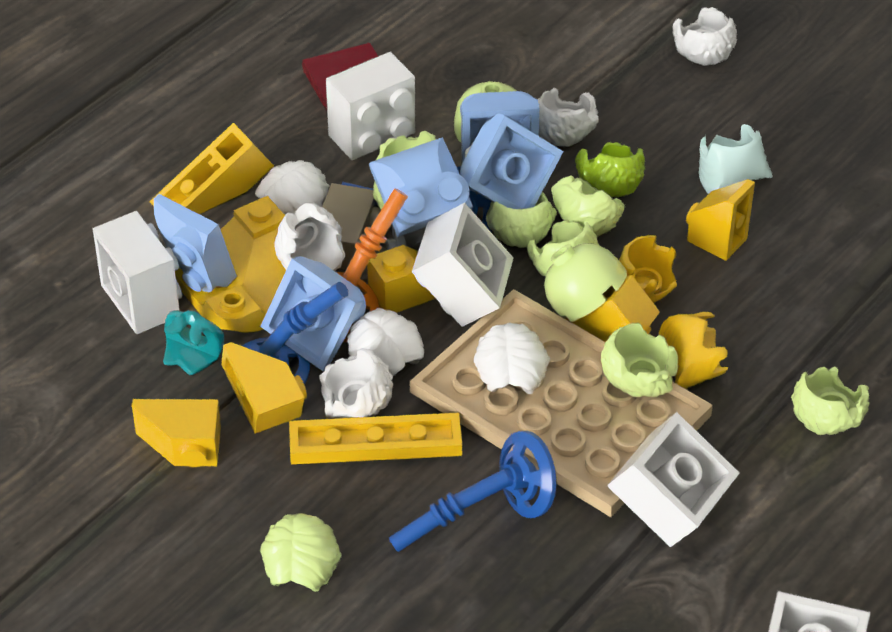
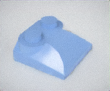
[460,91,539,163]
[460,113,564,209]
[369,137,473,237]
[154,194,237,292]
[260,256,366,371]

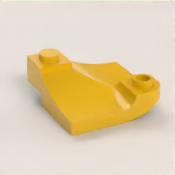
[175,195,286,333]

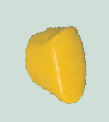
[619,235,677,303]
[658,312,728,389]

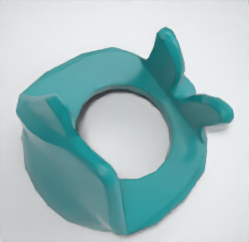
[163,310,224,375]

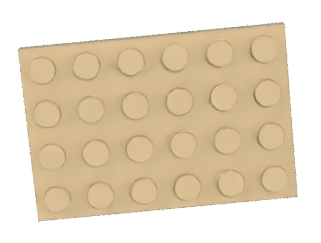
[410,289,713,517]

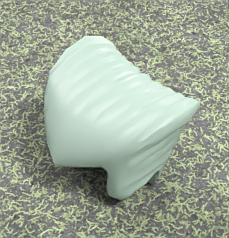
[699,124,773,194]

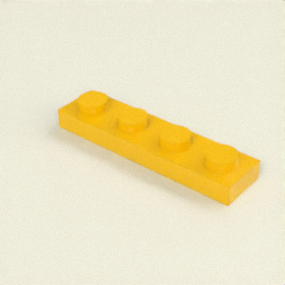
[289,413,462,464]

